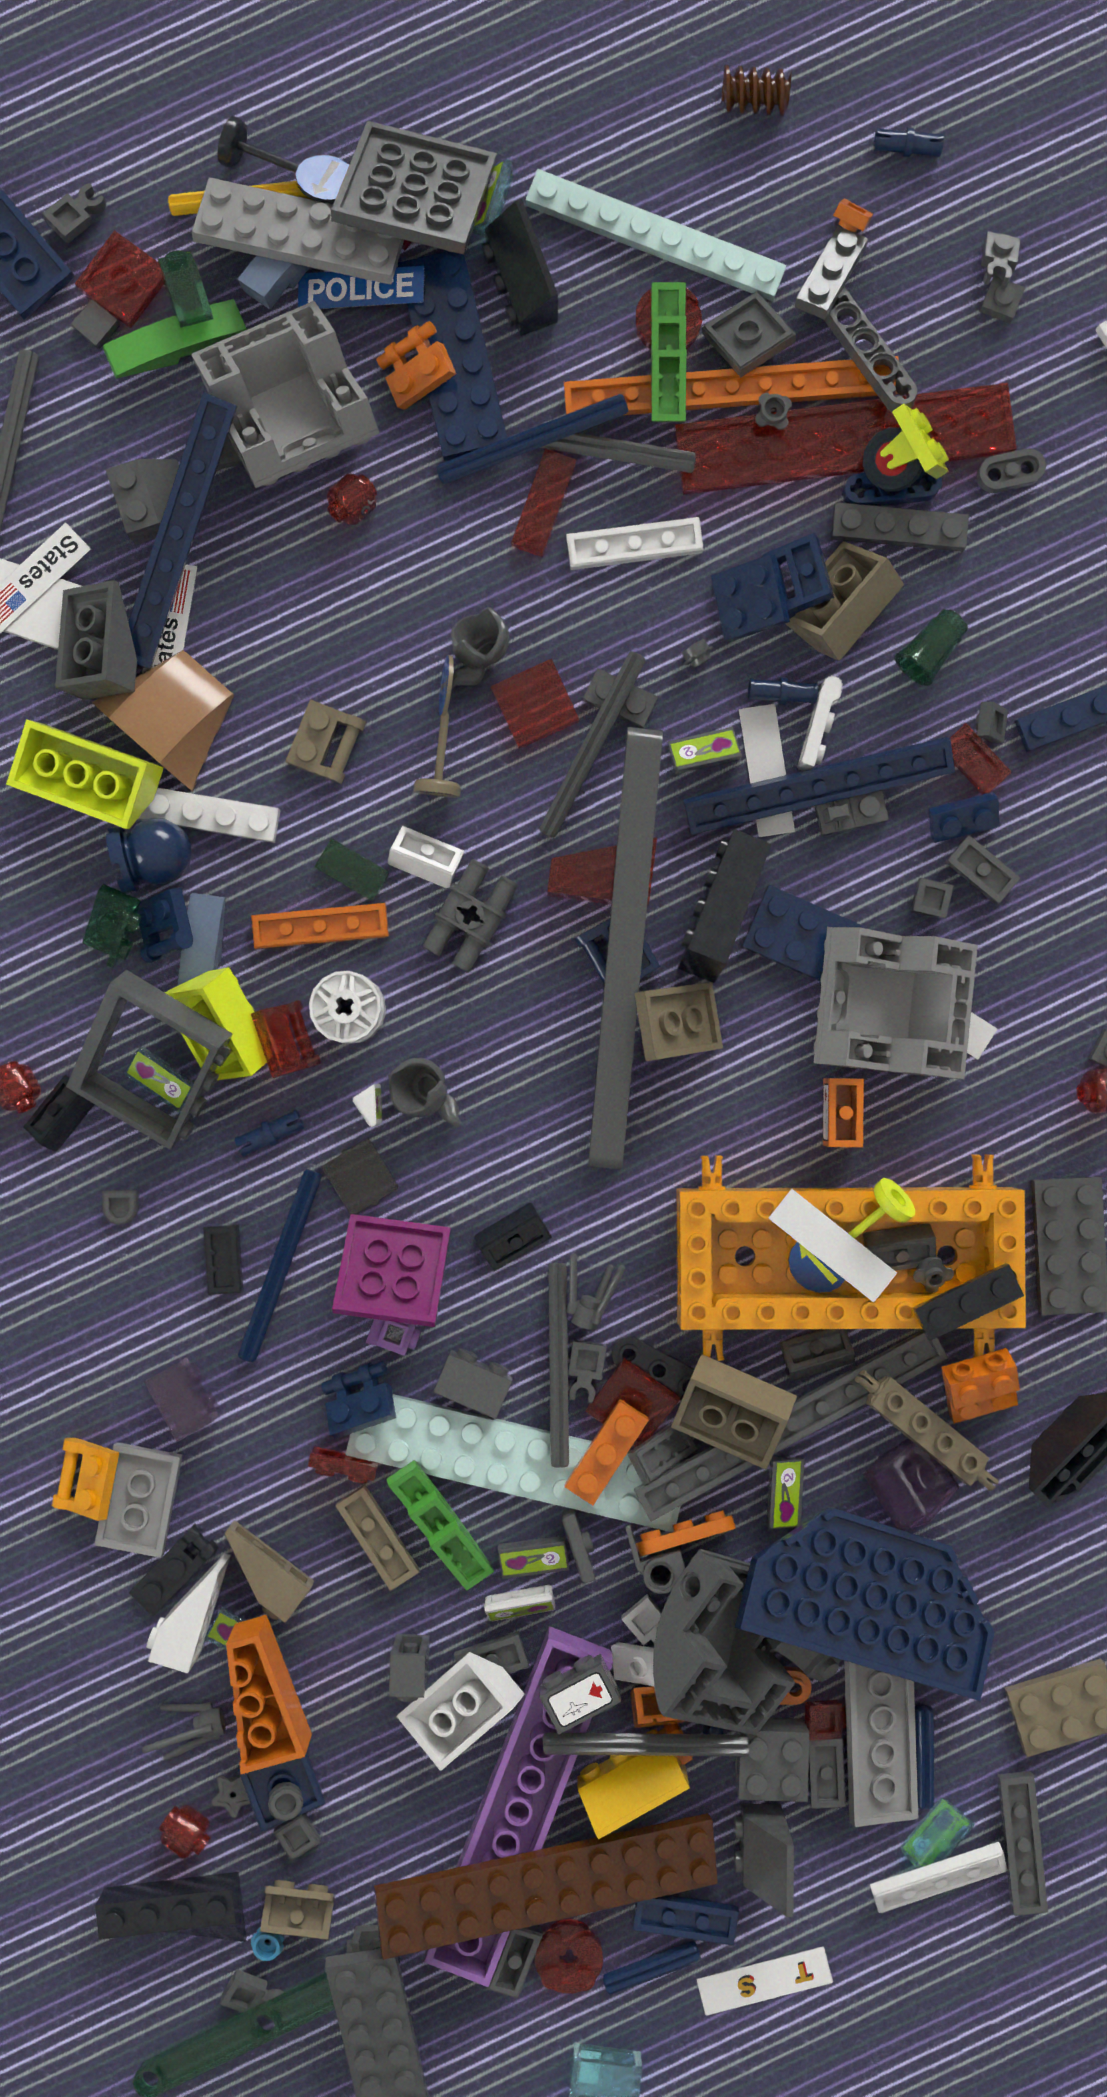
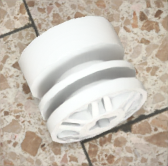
[309,971,386,1044]

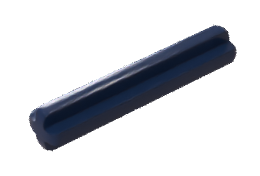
[915,1705,934,1809]
[603,1941,701,1995]

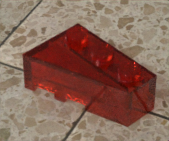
[547,837,657,907]

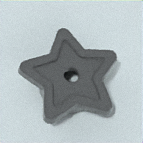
[212,1775,250,1818]

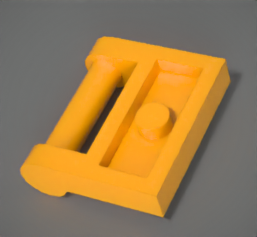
[51,1438,119,1521]

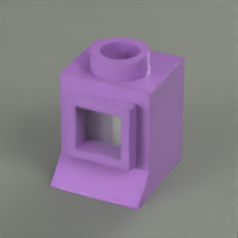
[366,1319,421,1356]

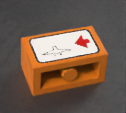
[823,1078,864,1147]

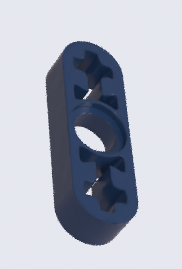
[842,469,942,506]

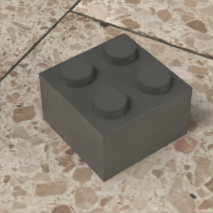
[735,1718,809,1802]

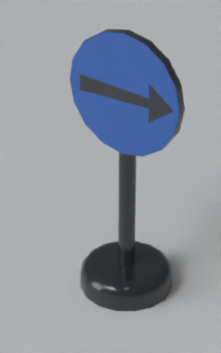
[217,116,349,203]

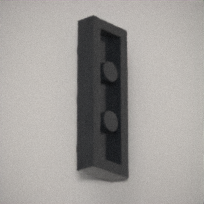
[913,1263,1024,1341]

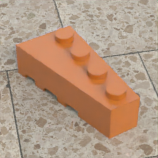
[226,1615,312,1774]

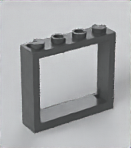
[66,970,233,1150]

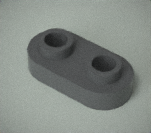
[977,449,1046,493]

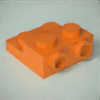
[941,1348,1020,1424]

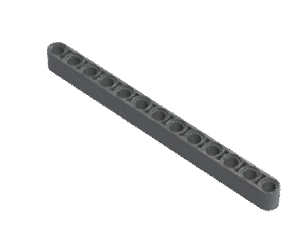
[588,727,663,1169]

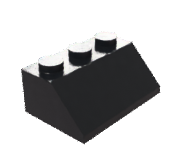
[481,199,558,336]

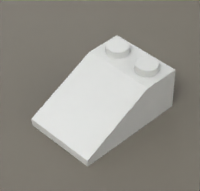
[146,1553,231,1673]

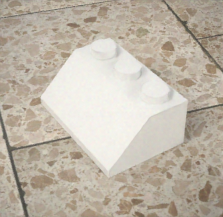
[396,1652,525,1771]

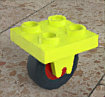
[863,404,949,491]

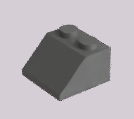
[105,459,179,545]

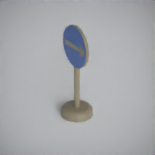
[413,655,461,798]

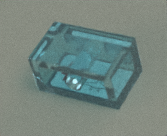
[568,2043,642,2097]

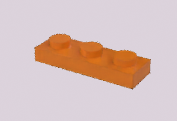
[564,1399,649,1506]

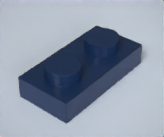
[928,792,1000,843]

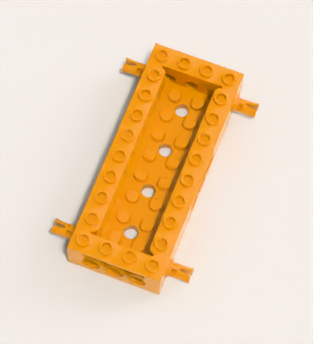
[676,1154,1026,1361]

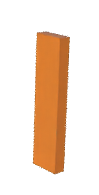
[251,903,389,950]

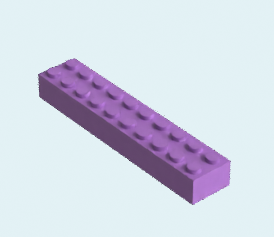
[424,1626,613,1987]

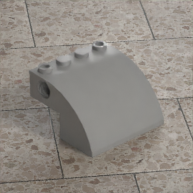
[191,301,380,488]
[814,927,978,1079]

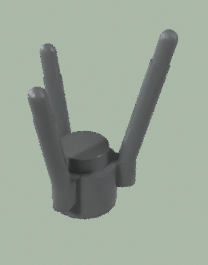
[566,1253,625,1330]
[142,1702,226,1761]

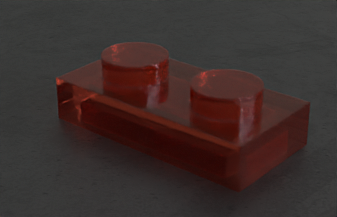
[949,723,1012,795]
[308,1446,380,1483]

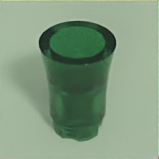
[894,609,968,686]

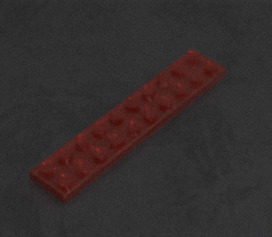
[674,383,1017,495]

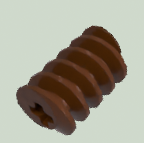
[721,65,792,116]

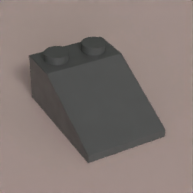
[55,580,137,700]
[734,1804,794,1917]

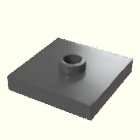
[702,291,796,377]

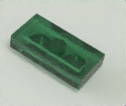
[314,838,390,902]

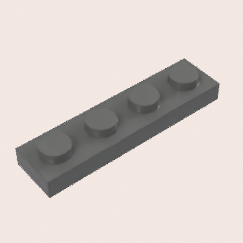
[831,502,969,552]
[997,1771,1048,1916]

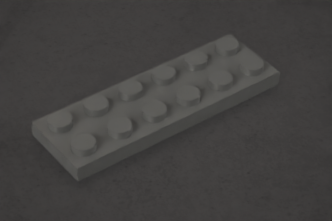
[325,1949,429,2097]

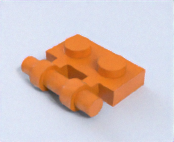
[376,321,456,410]

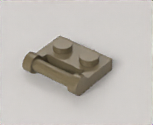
[285,699,366,785]

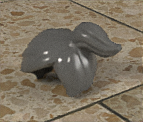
[451,607,509,688]
[388,1058,461,1128]

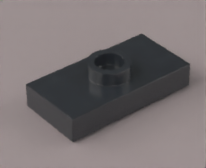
[203,1224,244,1295]

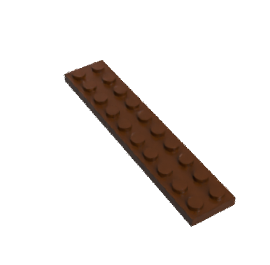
[374,1813,718,1960]

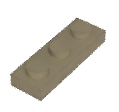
[335,1484,420,1591]

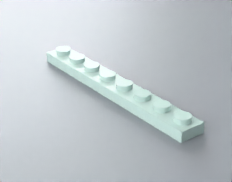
[526,169,786,301]

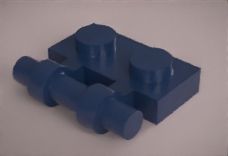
[321,1361,396,1439]

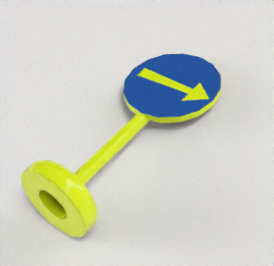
[788,1178,915,1293]

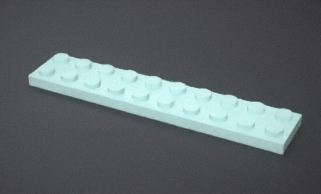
[346,1387,682,1532]

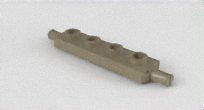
[855,1370,999,1491]

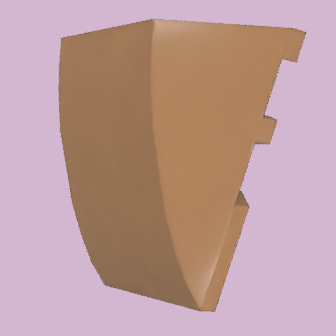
[92,650,234,792]

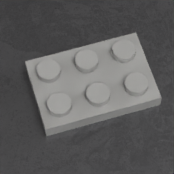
[94,1442,183,1558]

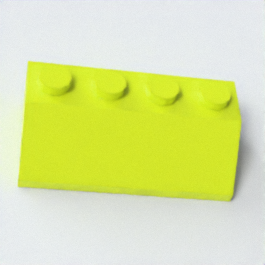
[6,719,164,829]

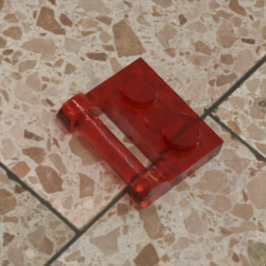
[251,1000,322,1078]

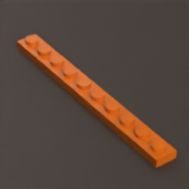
[564,356,899,415]

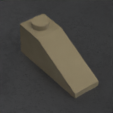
[224,1520,314,1623]

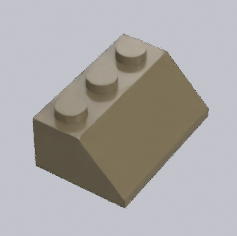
[785,541,904,661]
[671,1354,797,1470]

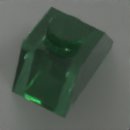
[157,250,213,328]

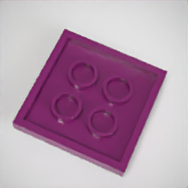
[332,1214,451,1327]

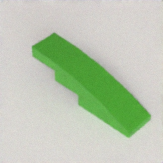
[651,282,687,422]
[103,299,247,379]
[387,1460,494,1591]

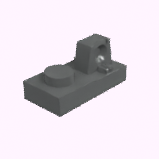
[815,790,889,836]

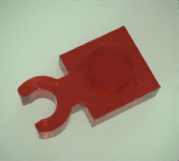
[805,1700,846,1741]

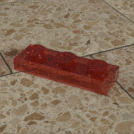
[511,448,577,557]

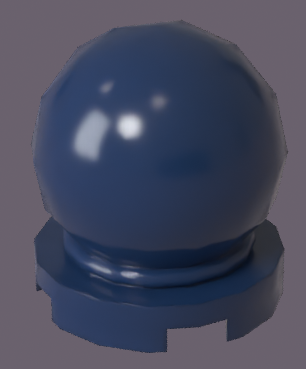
[106,818,191,894]

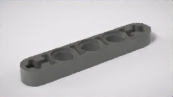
[823,287,917,412]

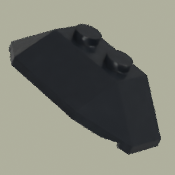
[1029,1392,1107,1508]

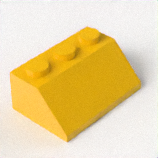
[577,1728,690,1839]

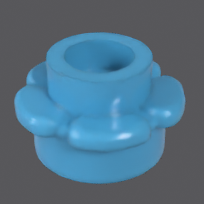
[251,1927,284,1961]

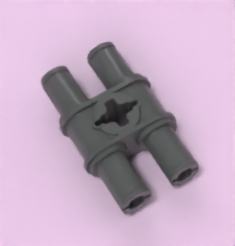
[422,859,518,973]

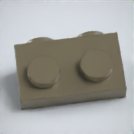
[260,1880,335,1940]

